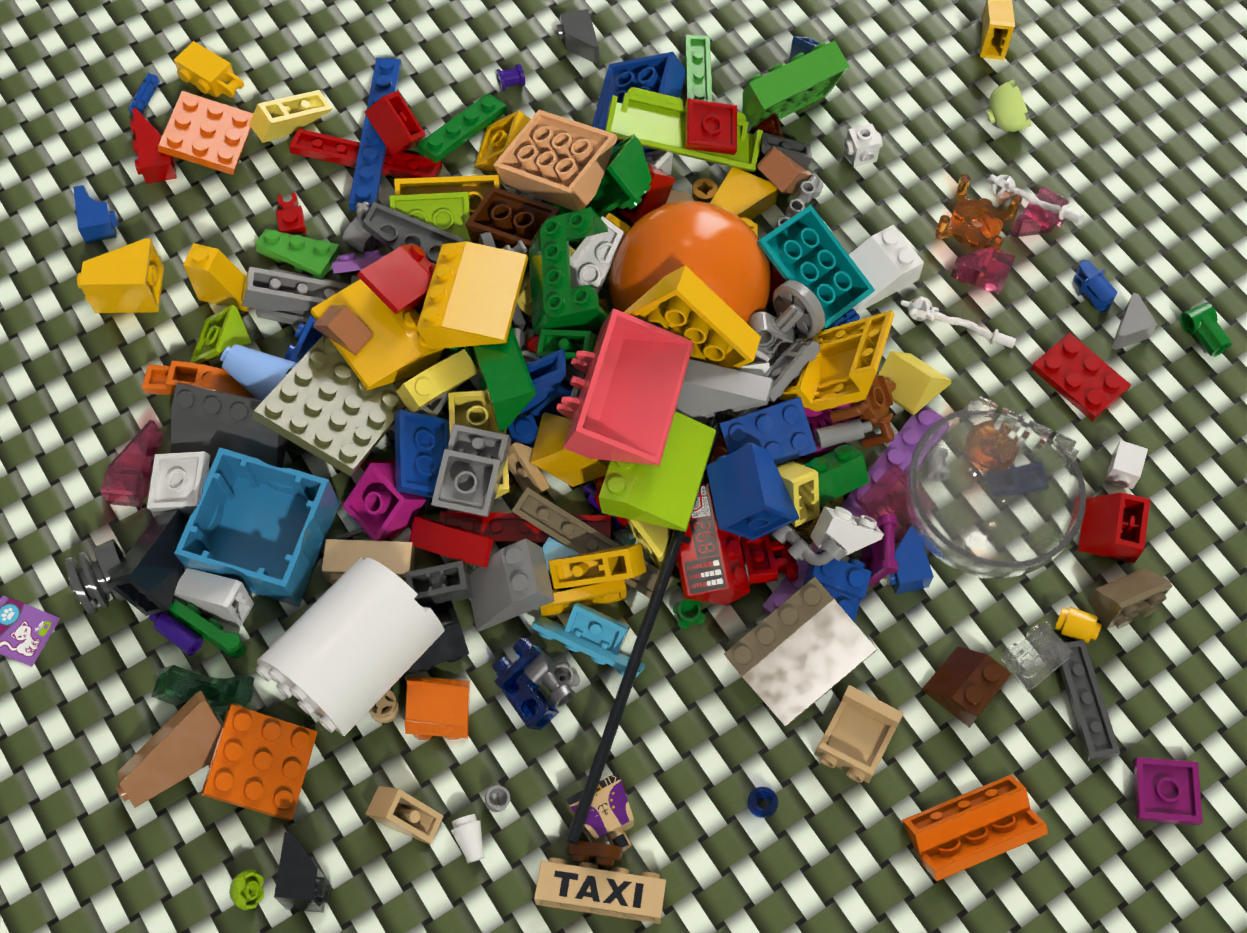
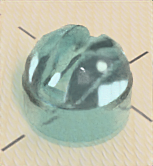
[613,528,636,546]

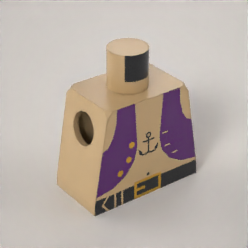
[565,772,634,852]

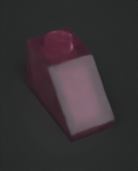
[1011,186,1070,237]

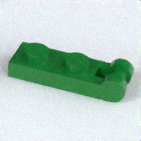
[169,600,246,659]

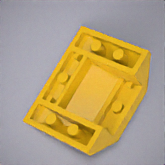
[779,310,895,412]

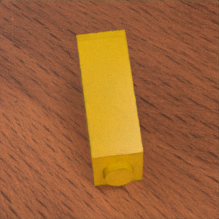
[980,0,1015,60]
[710,167,778,220]
[183,243,250,312]

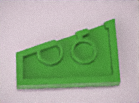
[255,229,340,280]

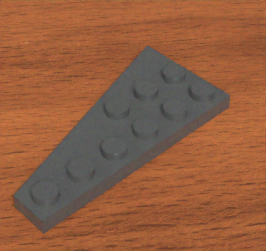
[362,202,470,264]

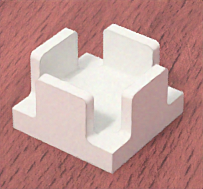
[147,451,210,517]

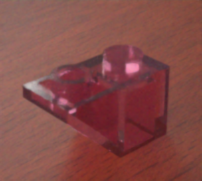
[950,247,1015,294]

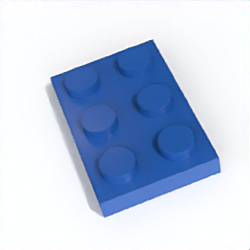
[718,397,817,465]
[394,409,450,498]

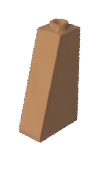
[115,691,222,808]

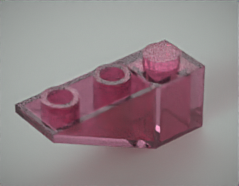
[100,420,163,507]

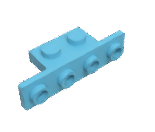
[531,602,645,677]

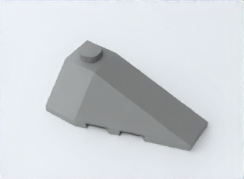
[675,359,774,418]

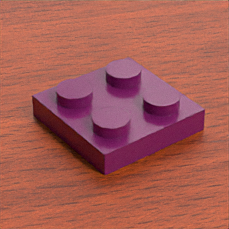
[1133,757,1203,826]

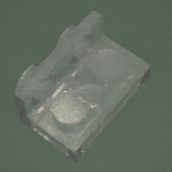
[1001,621,1074,693]

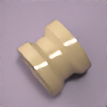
[369,689,399,723]

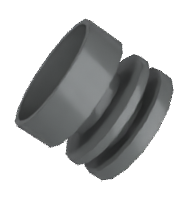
[65,539,126,615]

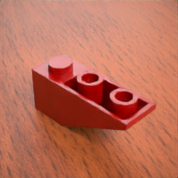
[130,108,177,184]

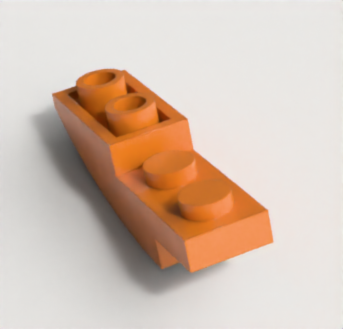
[142,361,256,399]

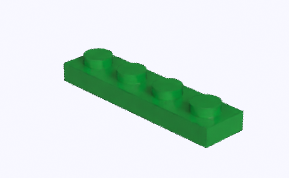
[418,93,506,163]

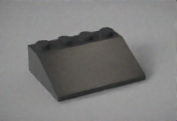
[171,383,288,469]

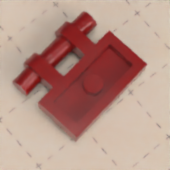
[740,534,799,584]

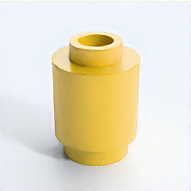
[1055,607,1102,644]

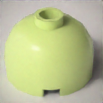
[986,79,1031,132]

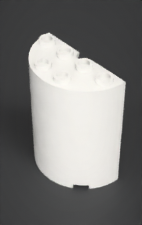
[255,557,445,737]

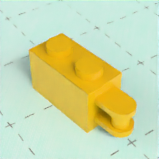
[174,41,244,98]

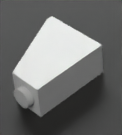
[174,568,254,629]

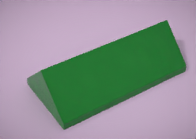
[472,324,537,432]

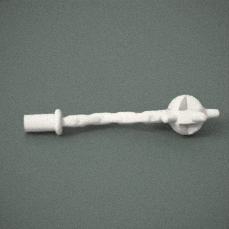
[987,174,1084,225]
[900,296,1016,348]

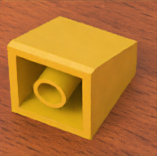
[77,238,164,313]
[530,413,610,487]

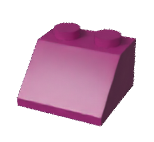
[342,463,426,541]

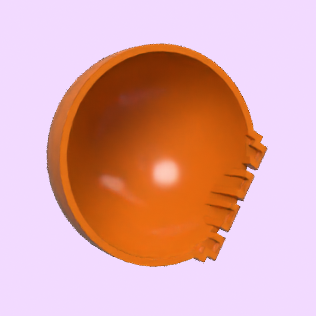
[609,201,771,324]

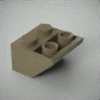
[1088,568,1173,630]

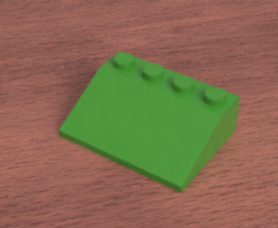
[742,40,850,134]

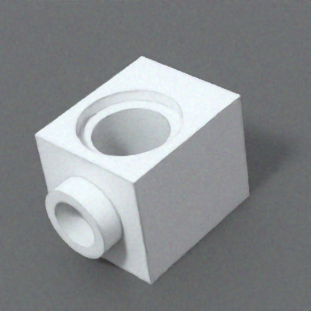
[1105,440,1148,489]

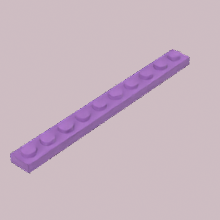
[762,405,944,615]

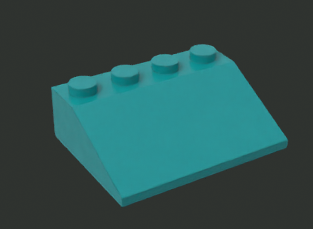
[757,204,875,330]

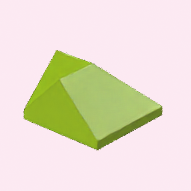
[190,305,252,364]

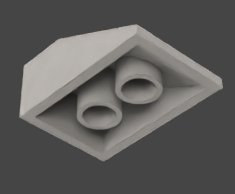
[469,539,555,632]

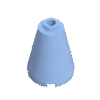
[220,344,297,400]

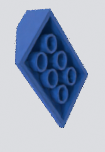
[592,52,686,153]

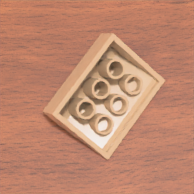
[493,110,617,211]

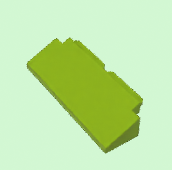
[605,87,763,172]

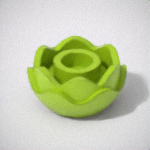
[229,870,264,911]

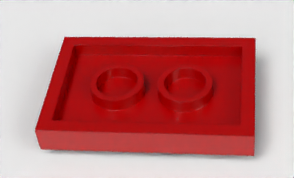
[1031,332,1131,422]

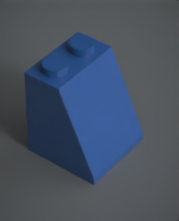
[706,443,799,541]

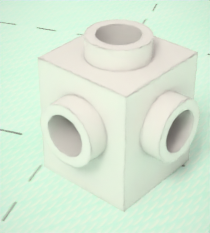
[844,124,883,168]

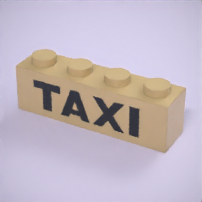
[534,858,666,924]

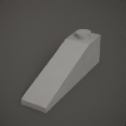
[242,267,350,311]

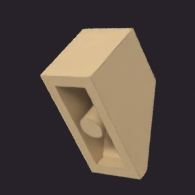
[365,786,444,844]

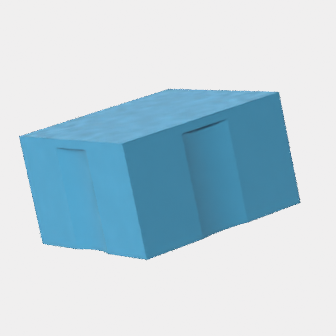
[174,447,340,607]

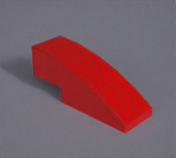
[409,516,494,567]

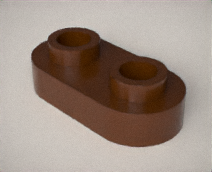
[566,841,623,867]

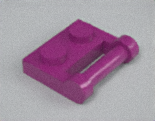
[861,514,898,586]

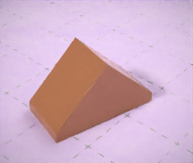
[757,146,812,195]
[313,305,374,356]

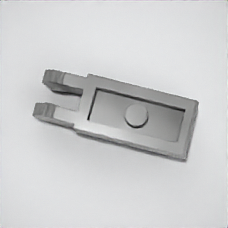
[763,338,820,402]

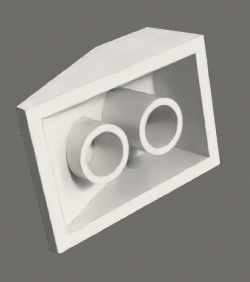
[849,225,924,313]

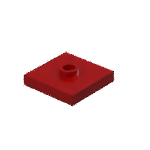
[685,98,737,155]

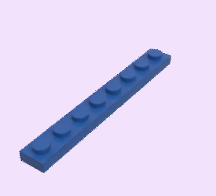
[349,57,402,211]

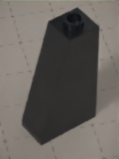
[107,509,189,616]

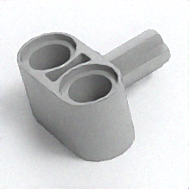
[343,201,380,254]
[748,304,804,358]

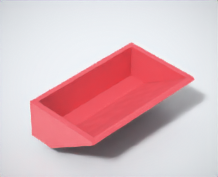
[556,308,694,466]

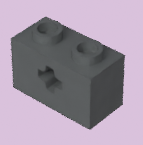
[405,561,473,607]

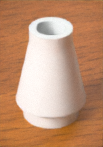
[451,814,485,863]

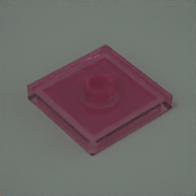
[857,464,934,543]

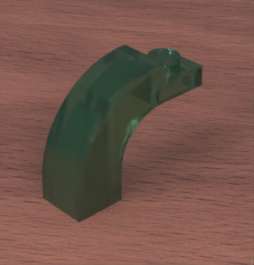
[151,665,255,715]

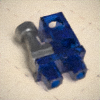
[492,637,575,730]

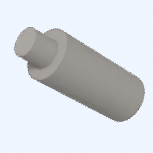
[814,419,873,449]

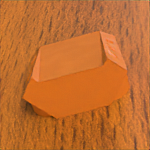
[405,676,470,740]

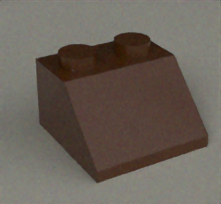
[922,646,1012,728]

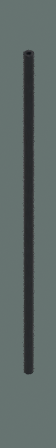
[566,410,728,845]

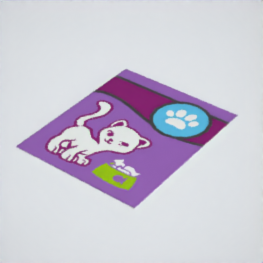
[0,595,61,667]

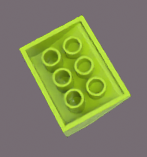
[599,411,716,532]

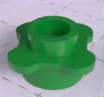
[673,599,706,629]

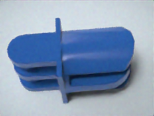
[1073,260,1117,312]

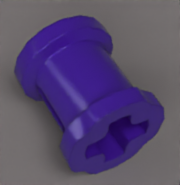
[495,63,526,92]

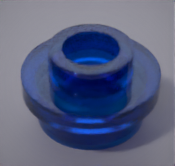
[747,787,778,818]

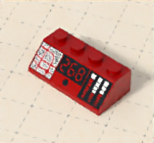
[671,483,750,606]

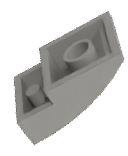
[431,424,511,517]

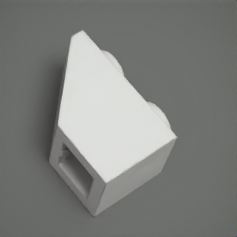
[810,506,884,556]

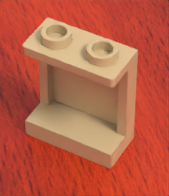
[814,685,904,784]

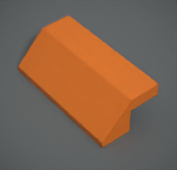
[902,775,1048,881]

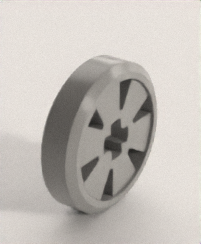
[773,280,825,339]

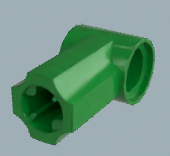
[1180,302,1233,357]

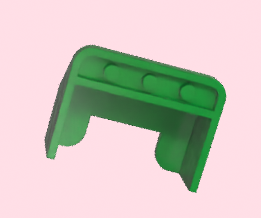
[547,134,652,246]
[529,207,609,336]

